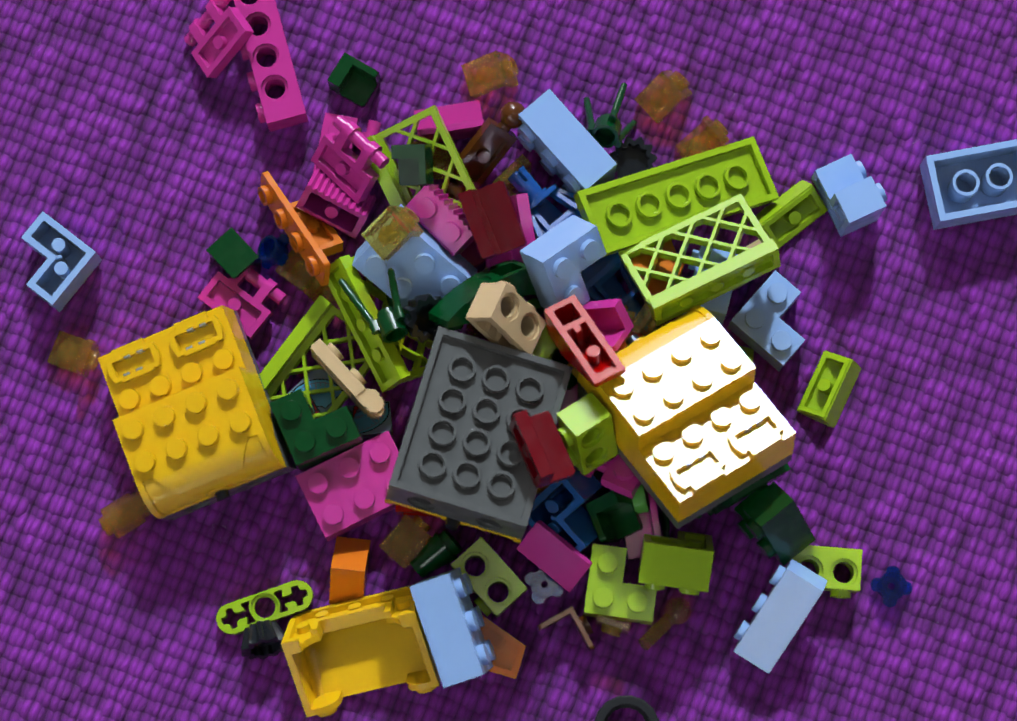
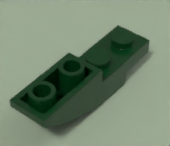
[428,259,537,330]

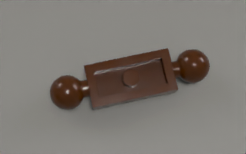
[440,101,525,200]

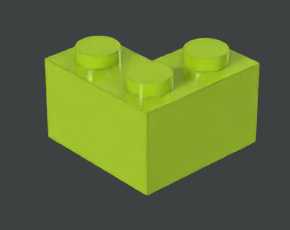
[638,531,714,595]
[583,543,657,625]

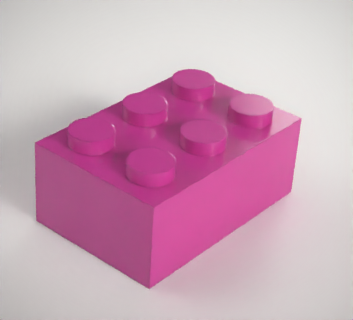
[295,431,399,542]

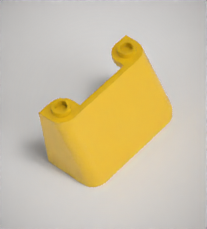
[281,586,441,717]

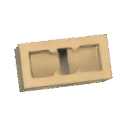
[465,281,546,354]

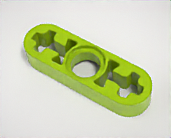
[216,580,314,635]

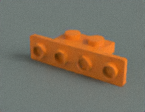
[258,171,344,286]

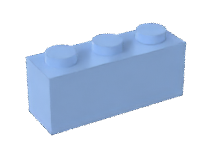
[733,559,827,674]

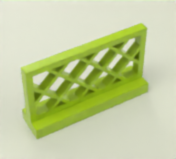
[367,105,476,213]
[618,194,781,326]
[328,254,434,393]
[260,295,370,418]

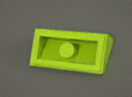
[755,180,828,248]
[797,350,861,428]

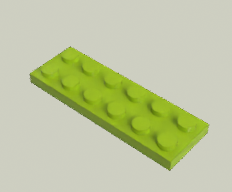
[573,136,779,257]

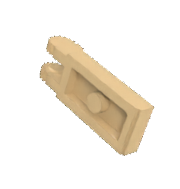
[311,338,385,420]

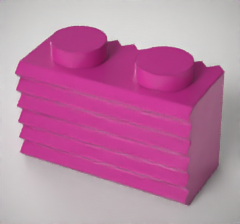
[295,167,376,239]
[405,184,474,256]

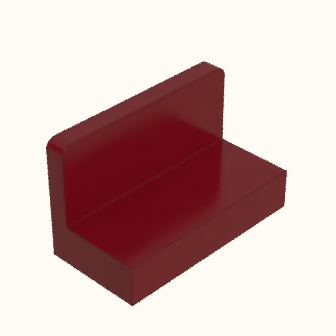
[458,181,527,259]
[509,410,575,489]

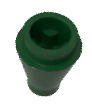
[410,529,462,578]

